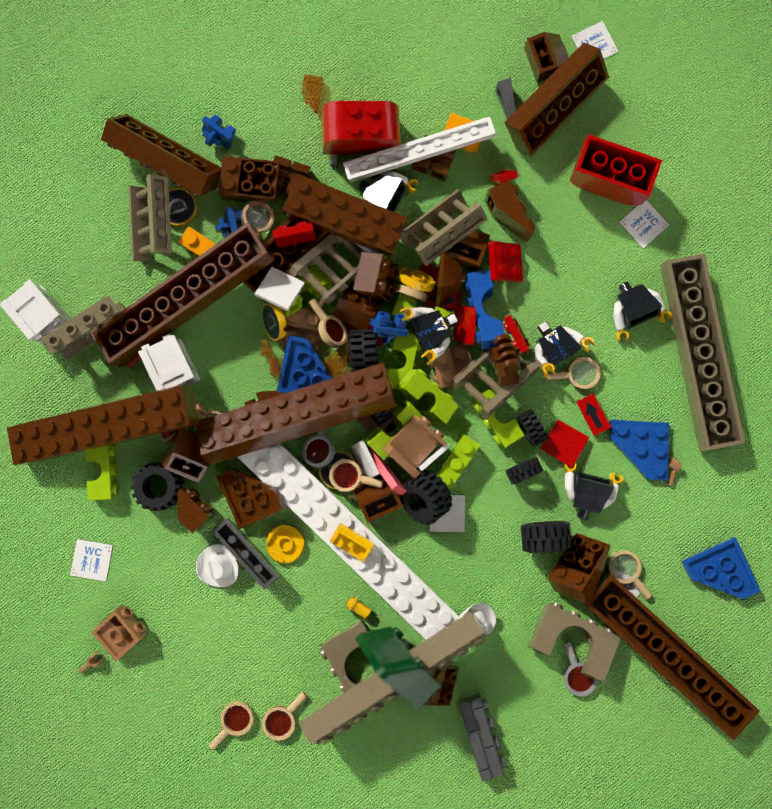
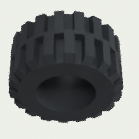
[349,329,379,372]
[131,462,185,511]
[400,471,453,525]
[520,521,572,553]

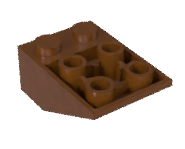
[218,156,280,202]
[485,180,535,242]
[548,533,611,604]

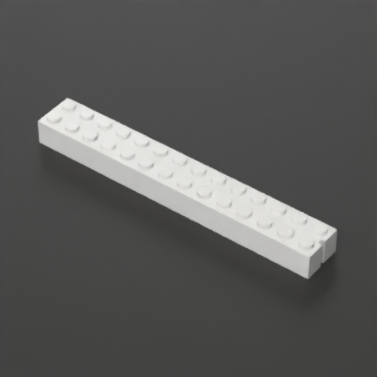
[238,443,459,640]

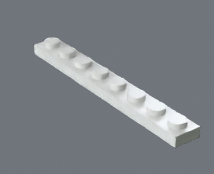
[343,116,496,183]

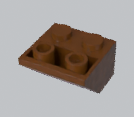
[524,32,568,82]
[444,230,490,271]
[353,252,398,302]
[333,281,385,330]
[161,428,209,483]
[354,474,403,523]
[178,488,216,533]
[423,665,459,706]

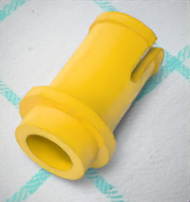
[346,597,371,619]

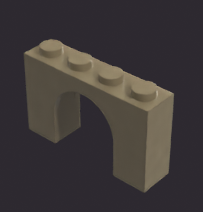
[528,602,621,682]
[320,619,369,693]

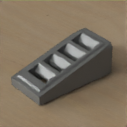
[495,77,515,119]

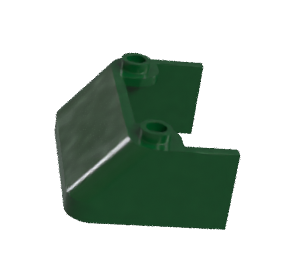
[355,626,441,710]

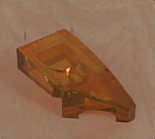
[302,75,323,114]
[260,340,280,377]
[323,340,351,378]

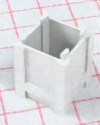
[0,279,71,345]
[138,333,201,391]

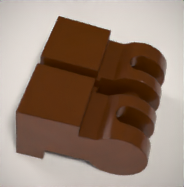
[411,134,457,182]
[274,155,312,198]
[490,334,520,387]

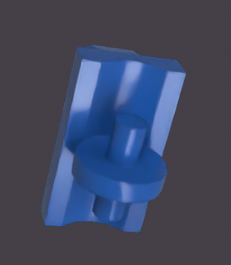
[201,114,236,150]
[215,207,242,238]
[370,311,409,344]

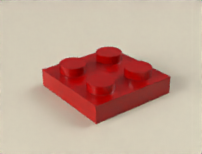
[272,221,316,248]
[488,241,523,283]
[503,315,532,353]

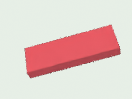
[367,446,407,495]

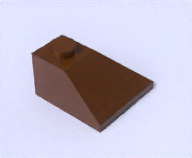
[435,253,465,306]

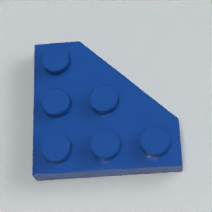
[277,335,332,393]
[609,420,669,480]
[681,537,761,599]

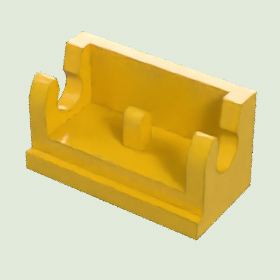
[329,523,374,562]

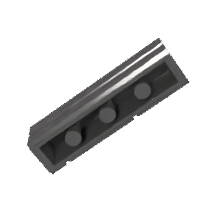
[212,518,281,590]
[457,693,506,781]

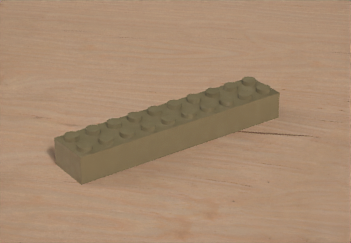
[660,253,745,451]
[299,611,489,746]

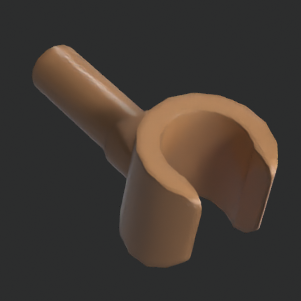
[668,458,681,486]
[78,651,104,674]

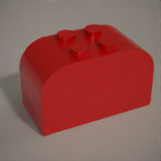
[321,101,401,155]
[570,134,662,206]

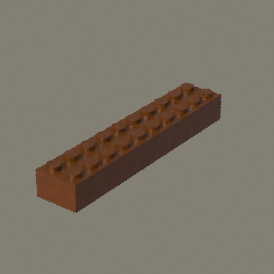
[92,222,276,368]
[197,363,397,465]
[6,385,199,466]
[582,572,760,740]

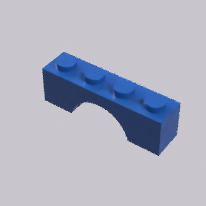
[464,270,505,350]

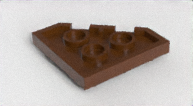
[216,468,287,529]

